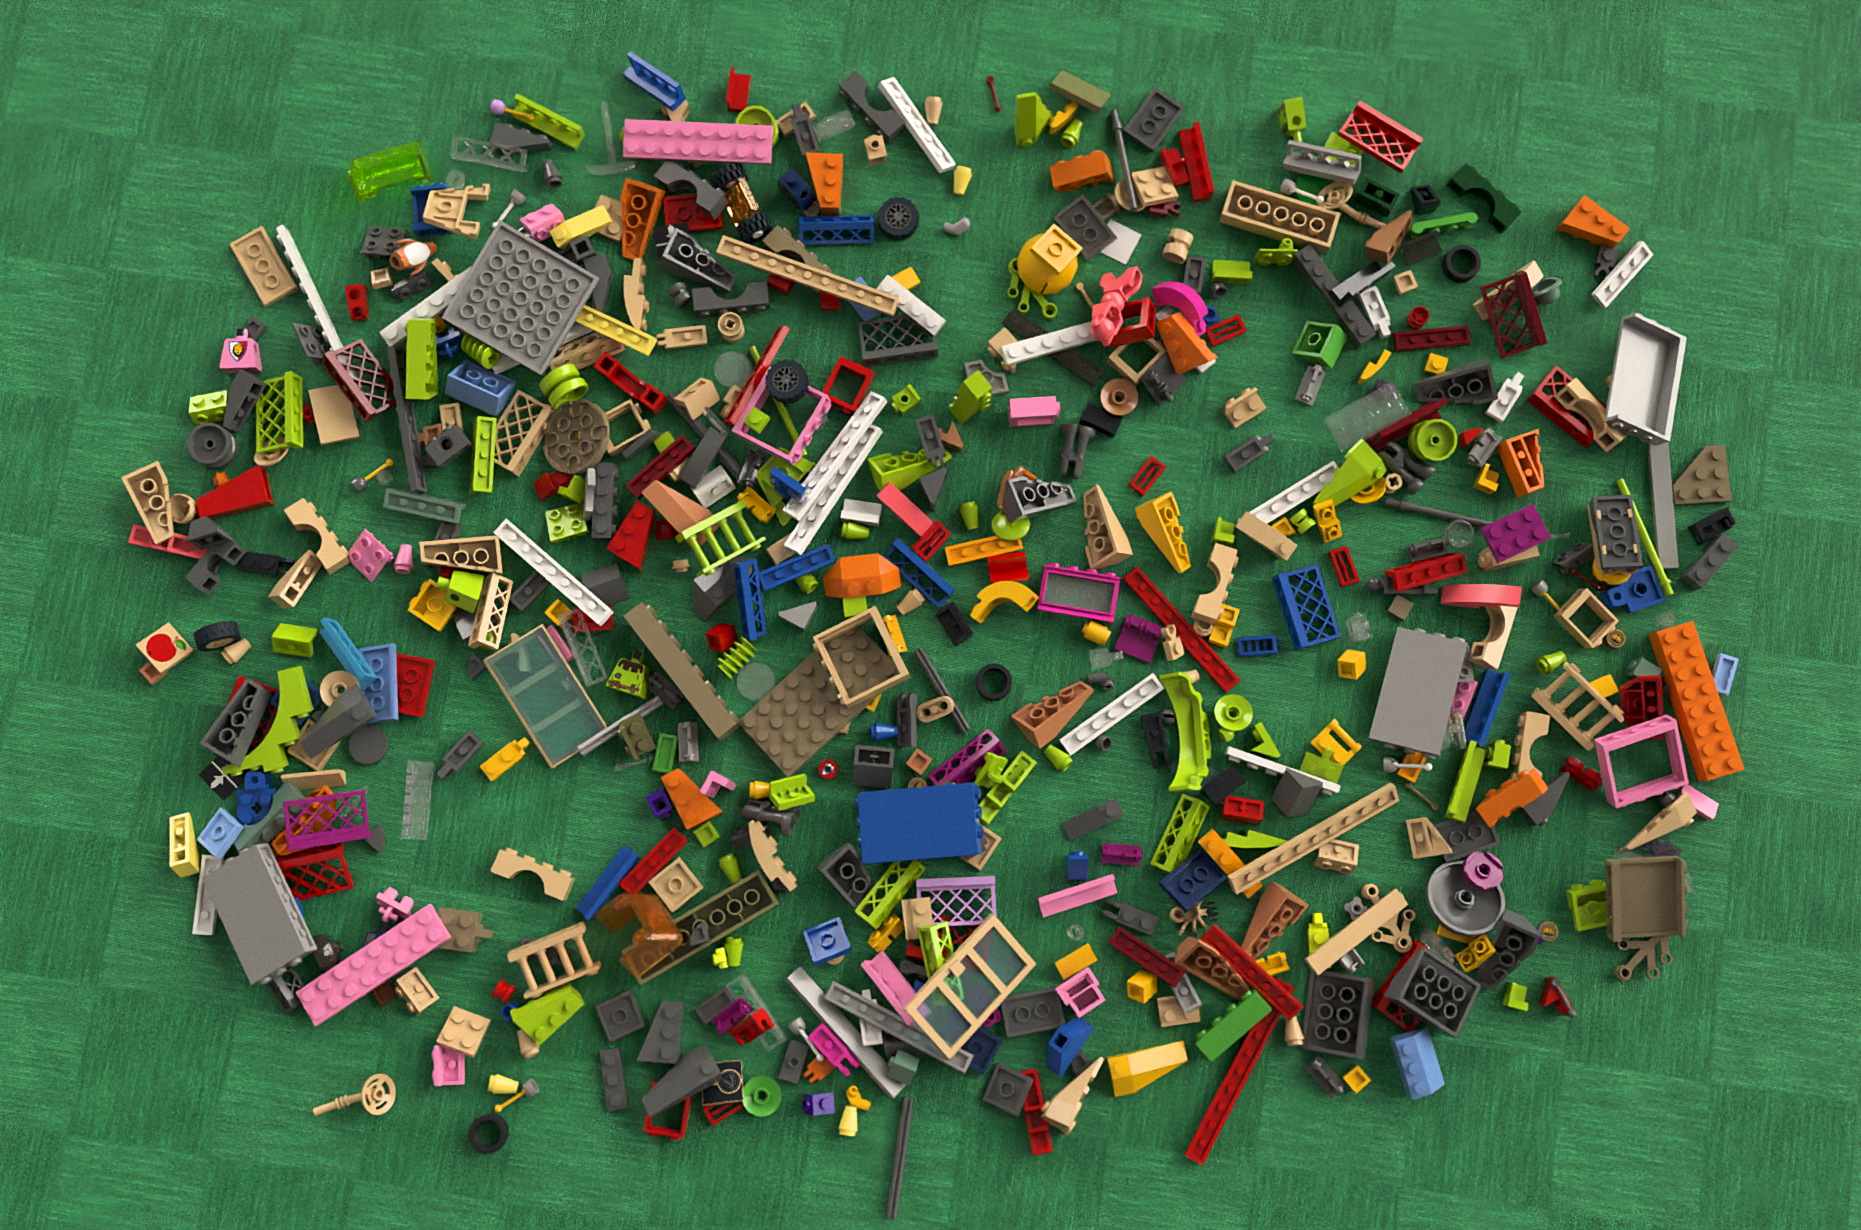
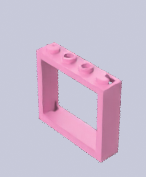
[732,366,831,466]
[1594,714,1689,808]

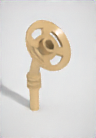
[1316,181,1387,229]
[313,1074,396,1116]

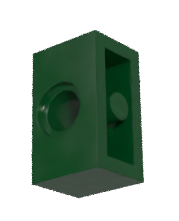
[1354,178,1400,218]

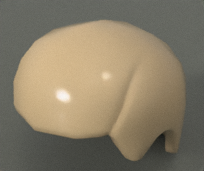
[170,493,196,524]

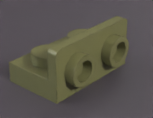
[617,713,656,761]

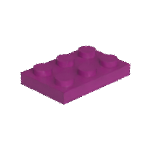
[1480,504,1551,564]

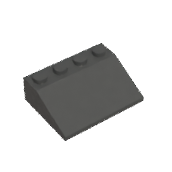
[1384,946,1481,1038]
[1301,969,1375,1059]

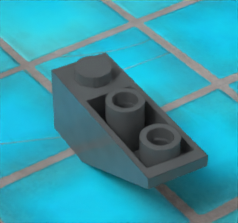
[489,123,553,155]
[582,253,613,314]

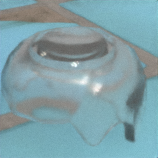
[1444,519,1474,549]

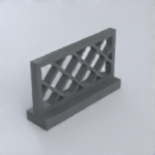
[858,315,938,367]

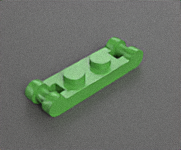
[1407,213,1478,240]

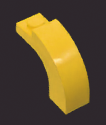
[970,581,1039,624]

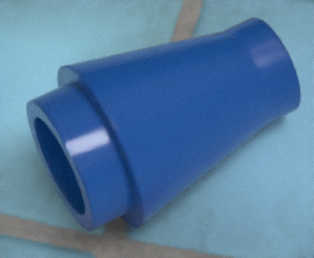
[869,722,898,742]

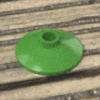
[743,1076,782,1117]

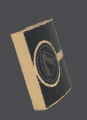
[702,1060,744,1106]

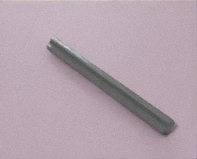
[666,391,742,479]
[886,1097,914,1219]

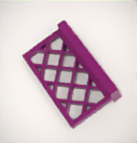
[283,789,371,851]

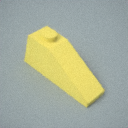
[549,205,612,249]
[170,812,200,878]

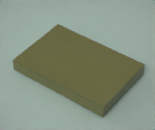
[1049,70,1111,113]

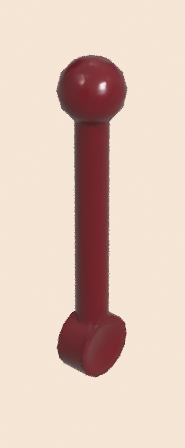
[987,76,1001,112]
[1569,568,1605,591]

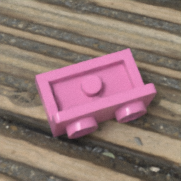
[520,204,565,243]
[432,1045,465,1086]

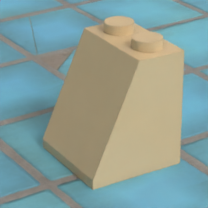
[1478,545,1540,572]

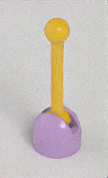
[491,99,534,121]

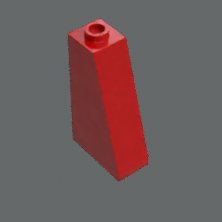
[195,465,274,520]

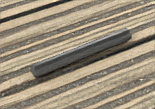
[914,648,970,733]

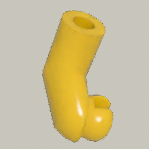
[846,1086,871,1111]

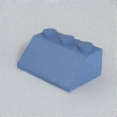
[445,359,517,416]
[1389,1026,1445,1100]

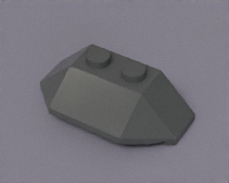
[692,555,761,622]

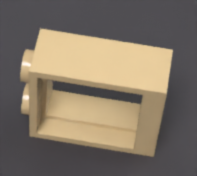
[1107,338,1167,386]
[605,399,652,457]
[1553,588,1619,649]

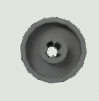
[187,423,239,469]

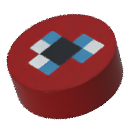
[819,759,838,779]

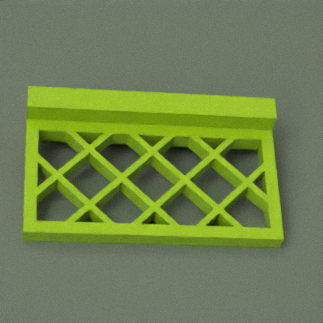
[256,371,303,454]

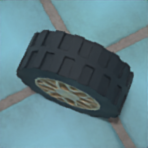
[193,621,241,651]

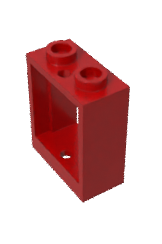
[1110,297,1156,348]
[822,356,875,416]
[644,1081,692,1140]

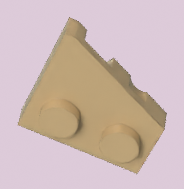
[1406,817,1453,859]

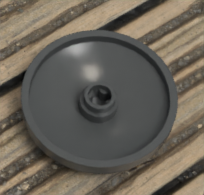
[1425,860,1505,937]

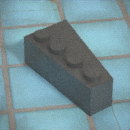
[200,678,272,768]

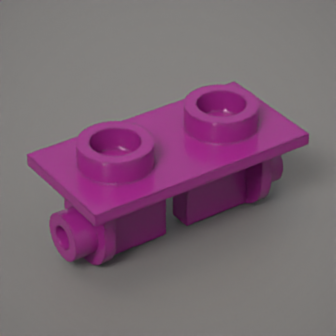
[1101,843,1142,866]
[712,997,754,1035]

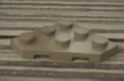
[1672,445,1732,506]

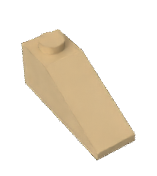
[1235,511,1298,561]
[268,550,322,608]

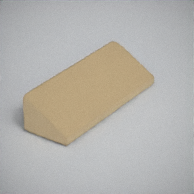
[281,769,346,790]

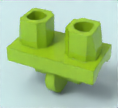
[974,752,1008,789]

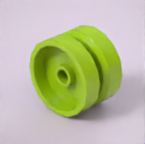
[735,106,779,148]
[539,364,589,410]
[1408,419,1457,461]

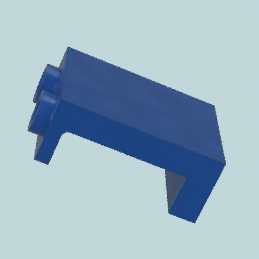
[410,182,454,237]

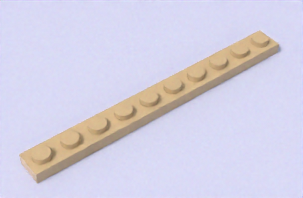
[716,235,900,317]
[1227,782,1400,895]

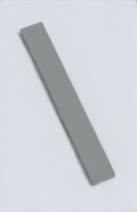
[1647,442,1679,569]
[785,966,906,1099]
[824,981,974,1074]

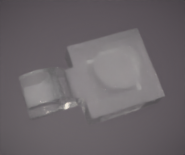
[1089,648,1124,670]

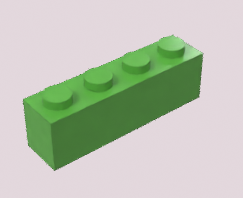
[1195,989,1272,1062]

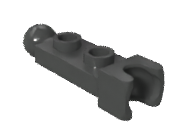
[1366,575,1438,596]

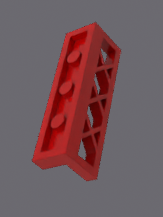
[1178,121,1214,202]
[1384,552,1467,591]

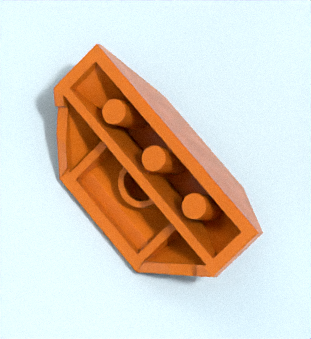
[823,553,901,598]
[271,785,336,856]

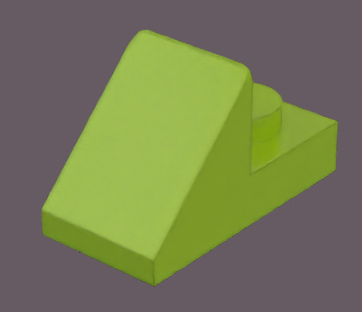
[1248,722,1281,759]

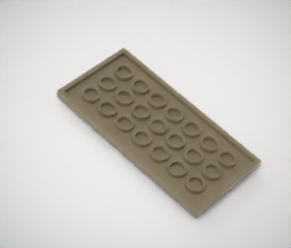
[738,618,900,777]

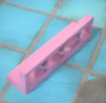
[700,770,737,798]
[1037,874,1118,917]
[860,951,931,1026]

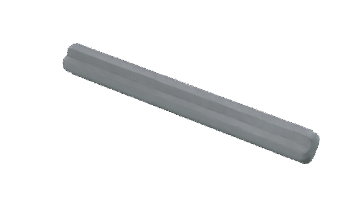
[577,696,663,756]

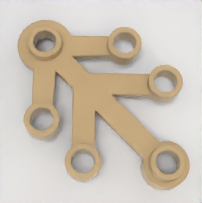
[1361,884,1415,953]

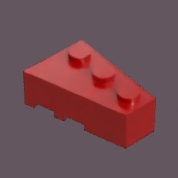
[606,500,657,572]

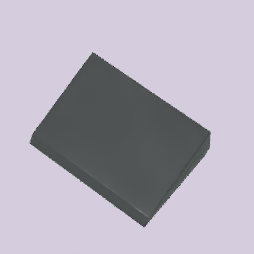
[919,467,948,511]
[581,562,630,606]
[1271,768,1323,817]

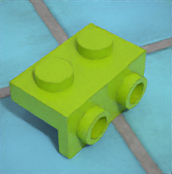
[189,390,229,426]
[769,773,815,811]

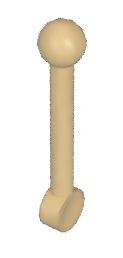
[1076,283,1094,310]

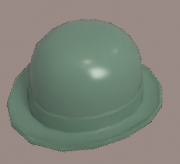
[1532,277,1562,305]

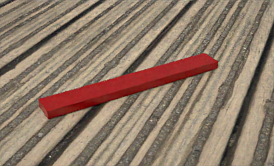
[1123,566,1240,693]

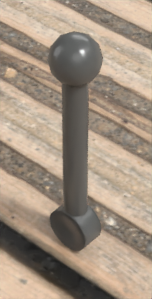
[1551,978,1576,1018]

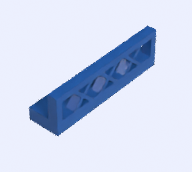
[622,52,686,111]
[799,215,874,245]
[883,539,954,609]
[758,544,836,592]
[733,559,767,641]
[1460,669,1510,747]
[576,845,640,921]

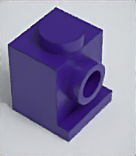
[645,788,675,820]

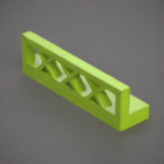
[511,94,585,150]
[469,416,497,495]
[1445,740,1487,823]
[1150,794,1210,873]
[854,860,925,930]
[917,921,964,1006]

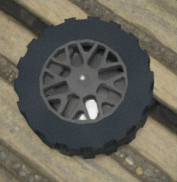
[878,197,919,241]
[765,359,810,404]

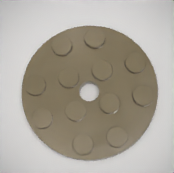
[543,399,610,475]

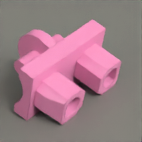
[376,887,414,922]

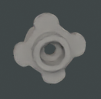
[1344,897,1368,920]

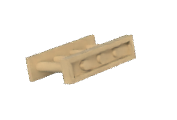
[1531,661,1624,751]
[507,921,601,999]

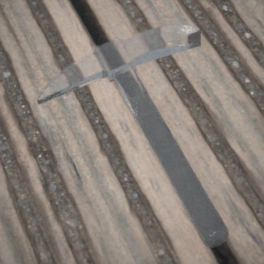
[585,101,640,175]

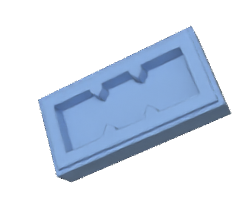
[1712,653,1739,696]

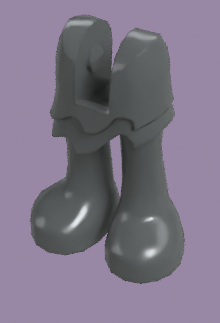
[1060,423,1096,480]
[1378,441,1436,495]
[741,799,801,836]

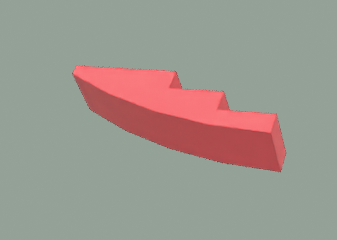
[877,482,943,548]
[128,524,210,559]
[1440,584,1522,609]

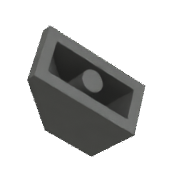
[187,516,232,549]

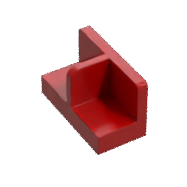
[1159,147,1190,188]

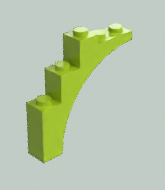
[222,665,314,777]

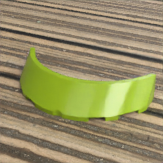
[1159,672,1211,792]

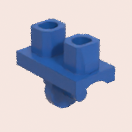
[436,327,463,359]

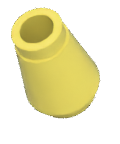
[953,166,972,195]
[488,1074,519,1094]
[838,1106,858,1137]

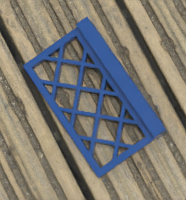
[1272,565,1341,651]

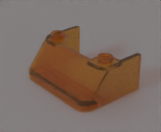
[595,893,683,978]

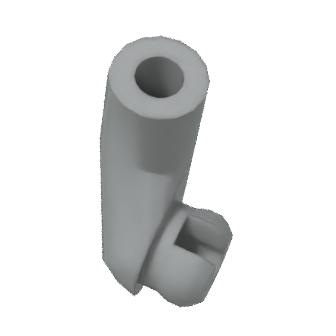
[943,217,970,235]

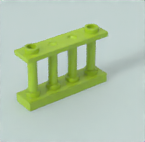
[675,499,766,577]

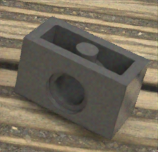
[425,425,473,468]

